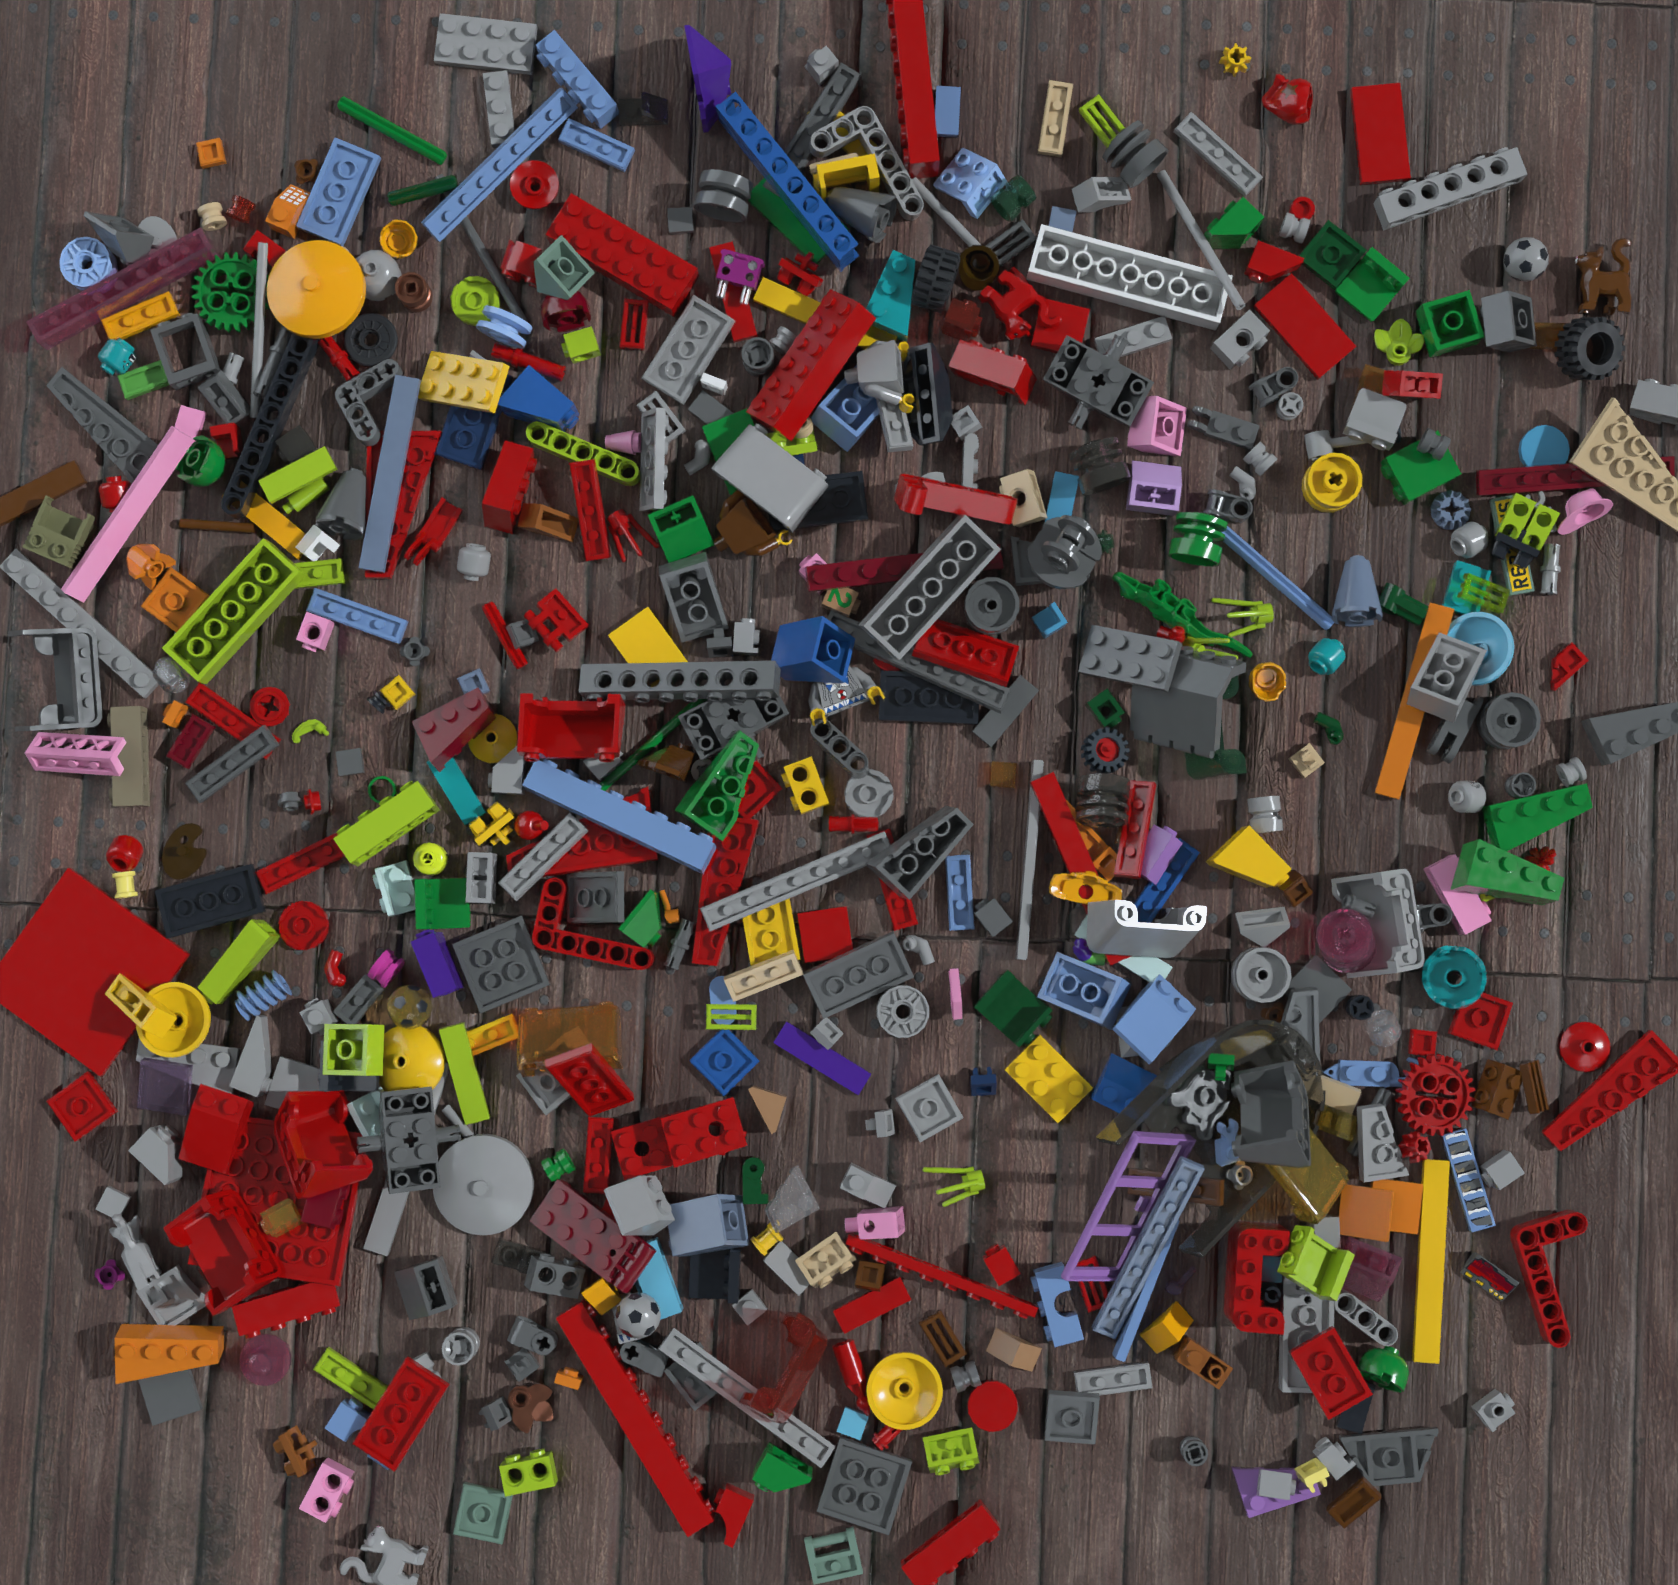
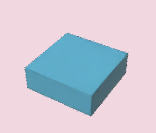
[837,1406,869,1440]

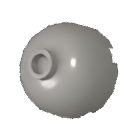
[356,250,402,301]

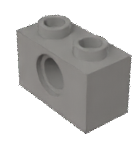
[1210,309,1270,370]

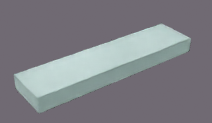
[1074,915,1172,983]

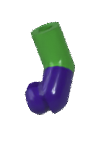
[1073,938,1106,966]

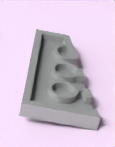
[136,1039,241,1095]

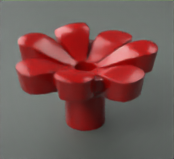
[1524,846,1556,871]

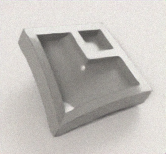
[136,1264,206,1326]

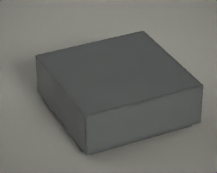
[667,207,694,235]
[506,619,540,650]
[335,748,365,777]

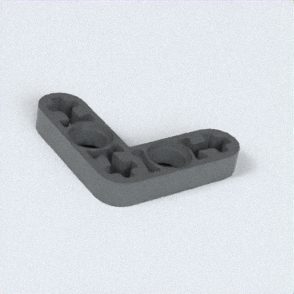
[335,359,403,446]

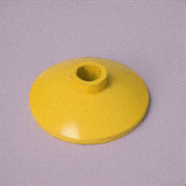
[468,714,518,763]

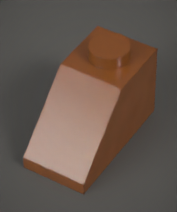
[517,503,579,542]

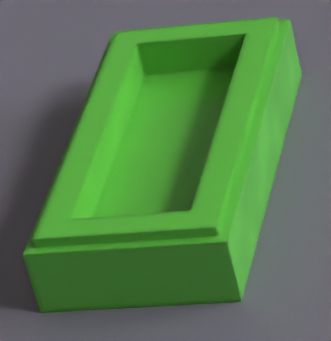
[117,360,169,400]

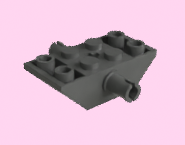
[1043,334,1154,430]
[678,678,789,762]
[357,1086,461,1194]

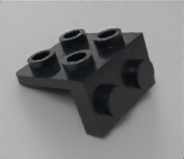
[318,1040,379,1092]

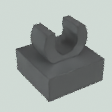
[707,628,734,658]
[504,1348,541,1382]
[479,1396,512,1431]

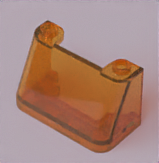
[517,1001,623,1077]

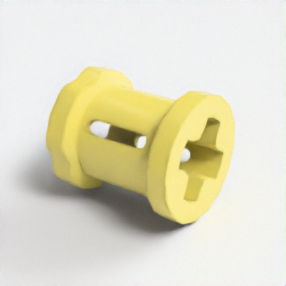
[112,871,138,899]

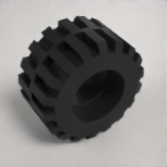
[912,244,960,313]
[1554,317,1625,380]

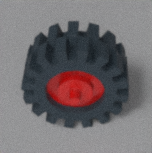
[1080,727,1129,775]

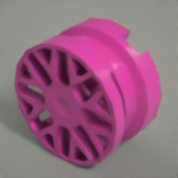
[368,948,405,988]

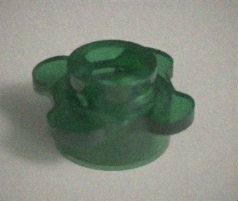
[1096,529,1115,555]

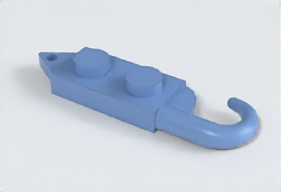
[1323,1057,1419,1087]

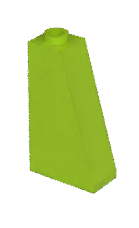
[198,919,281,1004]

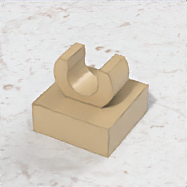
[1289,743,1325,778]

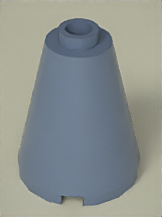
[1332,555,1383,627]

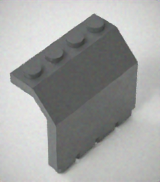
[1130,646,1246,759]

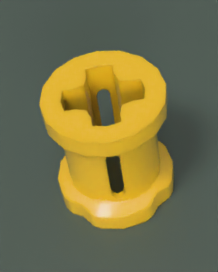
[750,1223,784,1256]

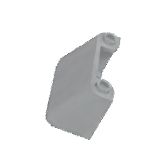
[711,423,828,533]
[1331,869,1425,978]
[1087,900,1207,958]

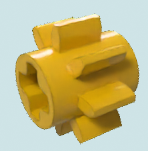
[1219,43,1251,77]

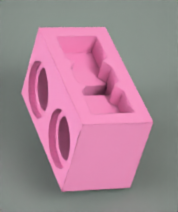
[299,1458,354,1523]

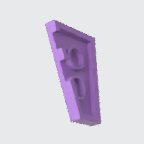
[1231,1467,1321,1518]

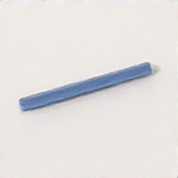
[1222,526,1334,630]

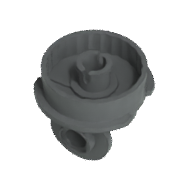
[1027,515,1102,589]

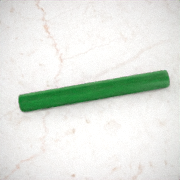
[337,96,447,165]

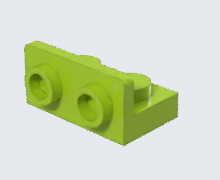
[766,430,817,455]
[923,1427,979,1475]

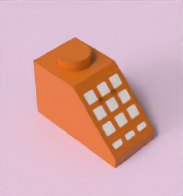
[265,184,310,239]

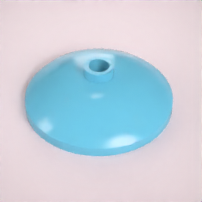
[1447,612,1514,686]

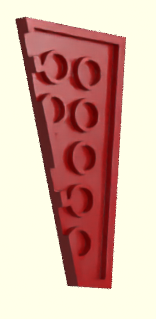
[506,786,658,877]

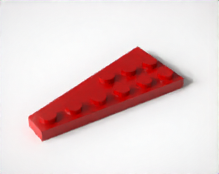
[365,431,442,579]

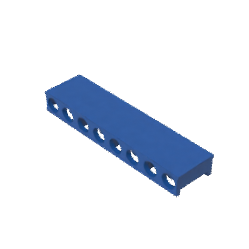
[715,91,859,272]

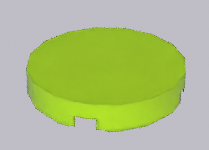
[450,276,500,326]

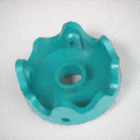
[1422,945,1487,1009]

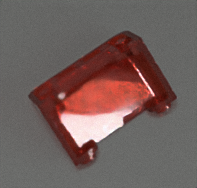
[739,1312,827,1423]

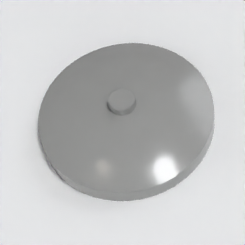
[433,1134,534,1235]

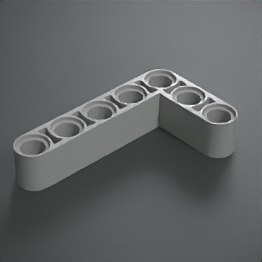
[809,106,924,221]

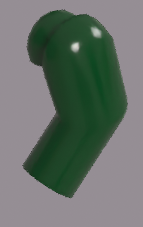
[1313,712,1344,745]

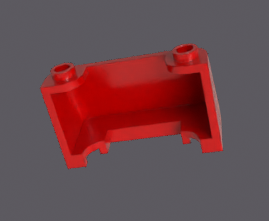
[517,693,625,762]
[274,1090,373,1199]
[163,1189,281,1316]

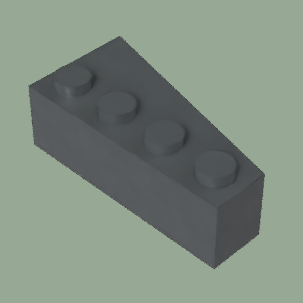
[1580,702,1678,766]

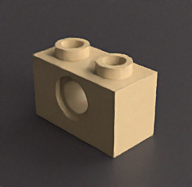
[999,469,1047,527]

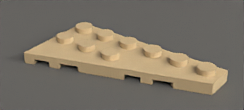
[1569,397,1678,532]

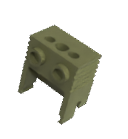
[22,496,97,570]

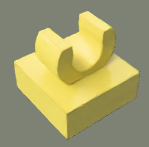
[1294,1458,1330,1493]

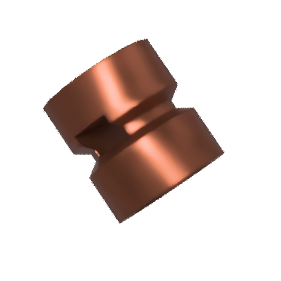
[395,272,433,312]

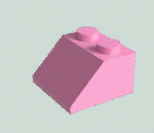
[1127,396,1187,456]

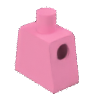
[845,1206,905,1240]

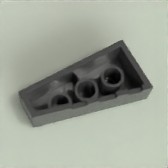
[865,806,974,900]

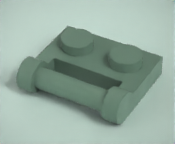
[804,1527,863,1585]

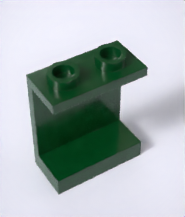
[973,969,1052,1047]

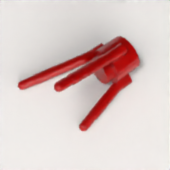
[607,509,659,562]

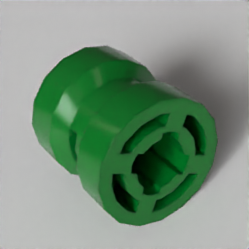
[541,1148,575,1182]

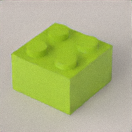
[323,1024,384,1076]

